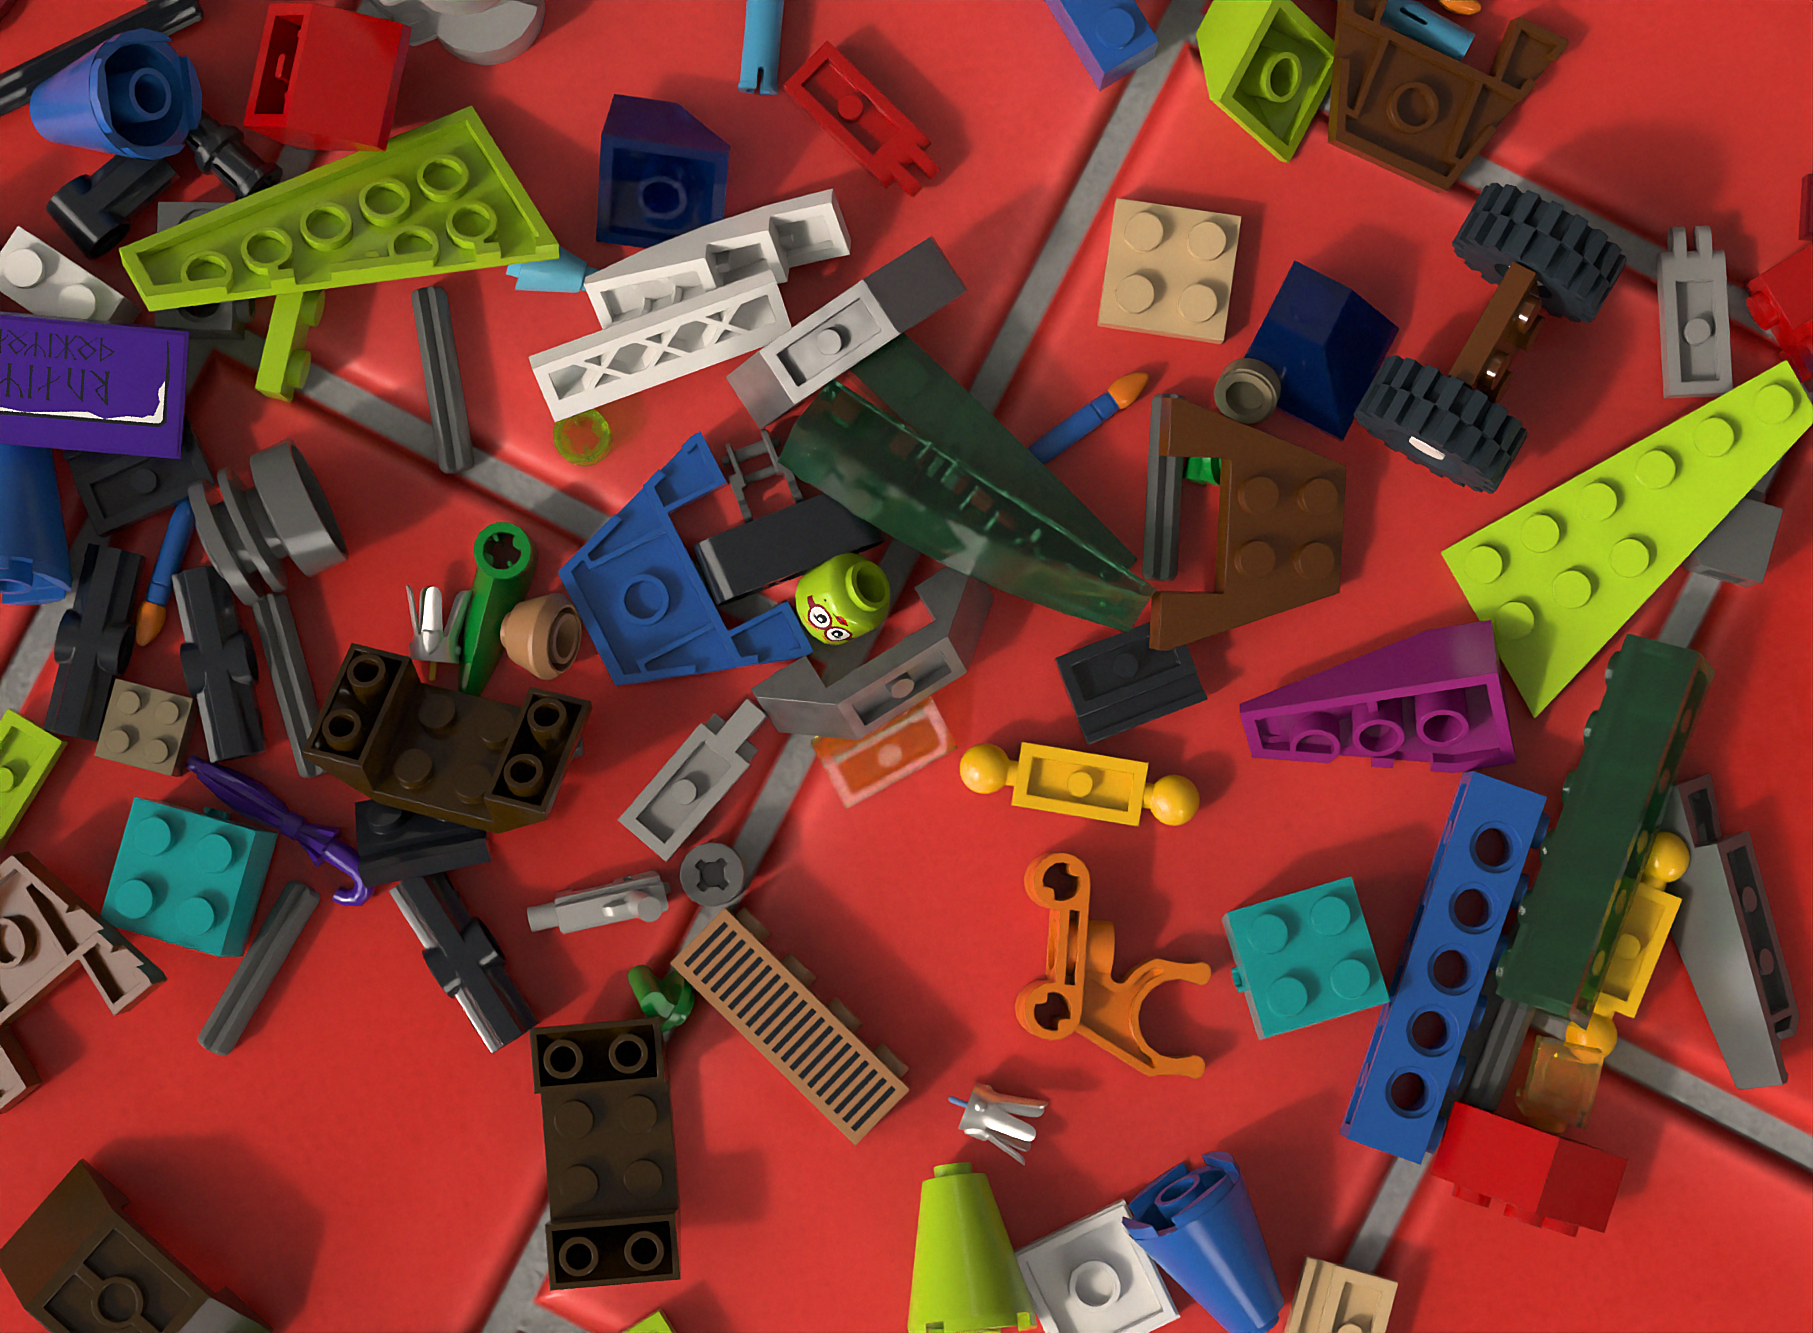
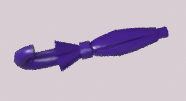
[185,754,375,906]

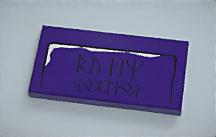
[0,311,190,459]

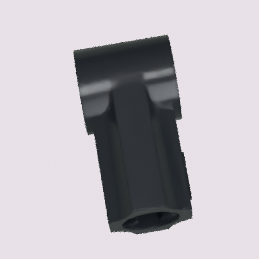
[46,155,181,260]

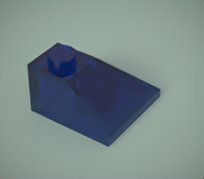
[596,94,731,249]
[1243,260,1400,442]

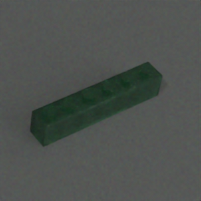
[1495,633,1716,1031]

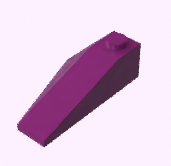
[1240,620,1516,773]

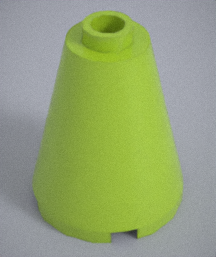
[907,1162,1037,1333]

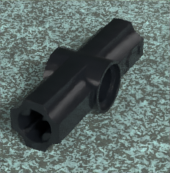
[43,543,146,742]
[171,566,268,763]
[389,871,540,1054]

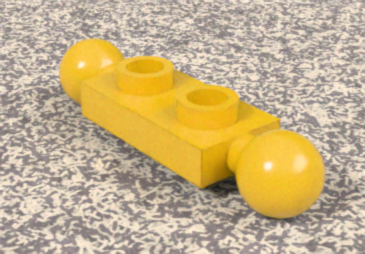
[960,742,1200,826]
[1565,832,1690,1061]

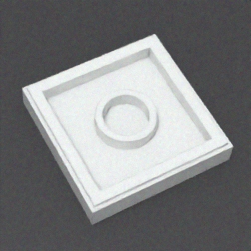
[1014,1198,1180,1333]

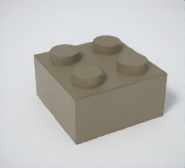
[94,679,199,777]

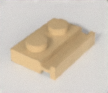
[1284,1255,1398,1333]

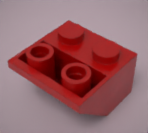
[243,2,412,151]

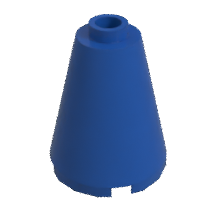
[30,28,202,160]
[0,444,73,605]
[1121,1152,1284,1333]

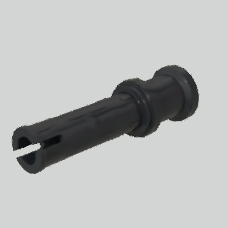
[184,108,283,201]

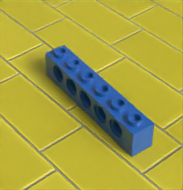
[1339,771,1550,1165]

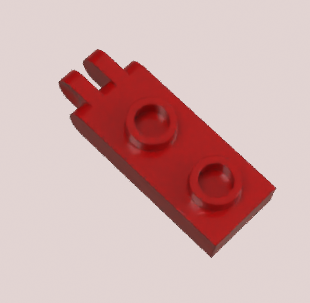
[783,40,940,198]

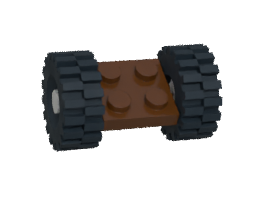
[1354,183,1627,494]

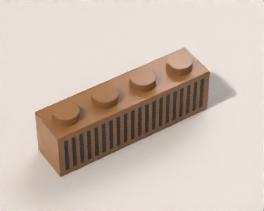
[670,907,910,1146]

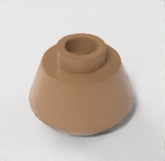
[500,593,582,680]

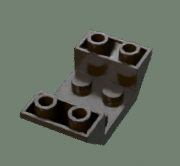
[302,643,593,834]
[529,1017,681,1291]
[0,1158,274,1333]

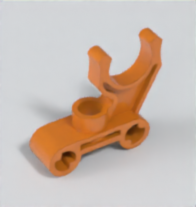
[1015,852,1211,1079]

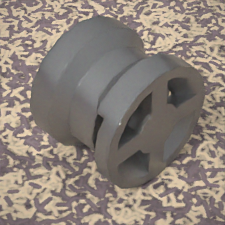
[680,843,746,907]

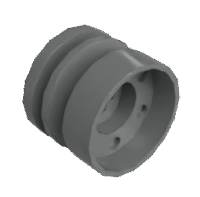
[187,438,348,606]

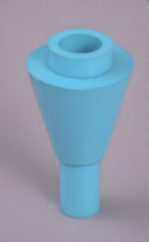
[506,246,600,293]

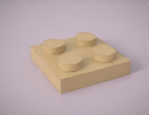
[1097,198,1242,344]

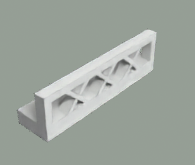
[529,269,792,422]

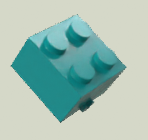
[100,797,278,957]
[1221,876,1390,1041]

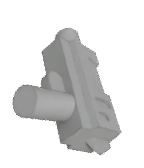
[527,870,671,934]

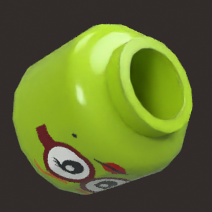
[795,552,890,646]

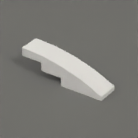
[584,188,851,330]

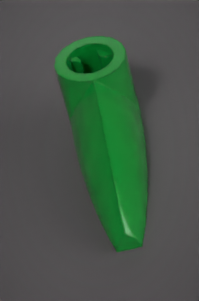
[457,522,538,697]

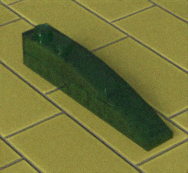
[843,332,1138,606]
[778,379,1156,632]

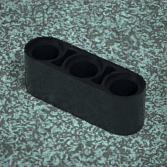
[693,480,888,606]

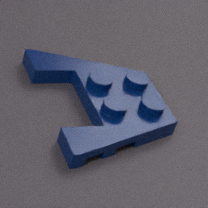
[558,431,814,687]

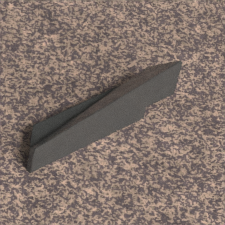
[1617,773,1800,1090]

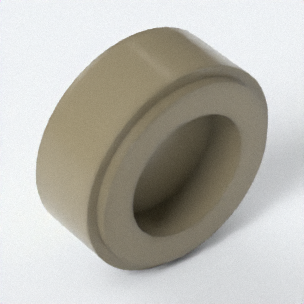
[1214,358,1281,425]

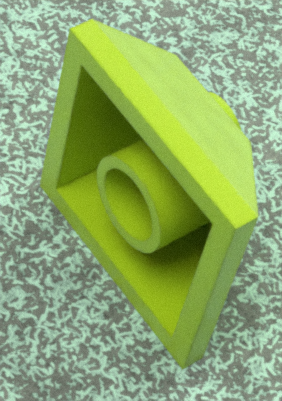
[1196,0,1335,163]

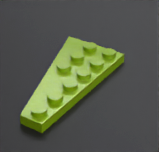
[119,105,559,311]
[1441,360,1813,718]

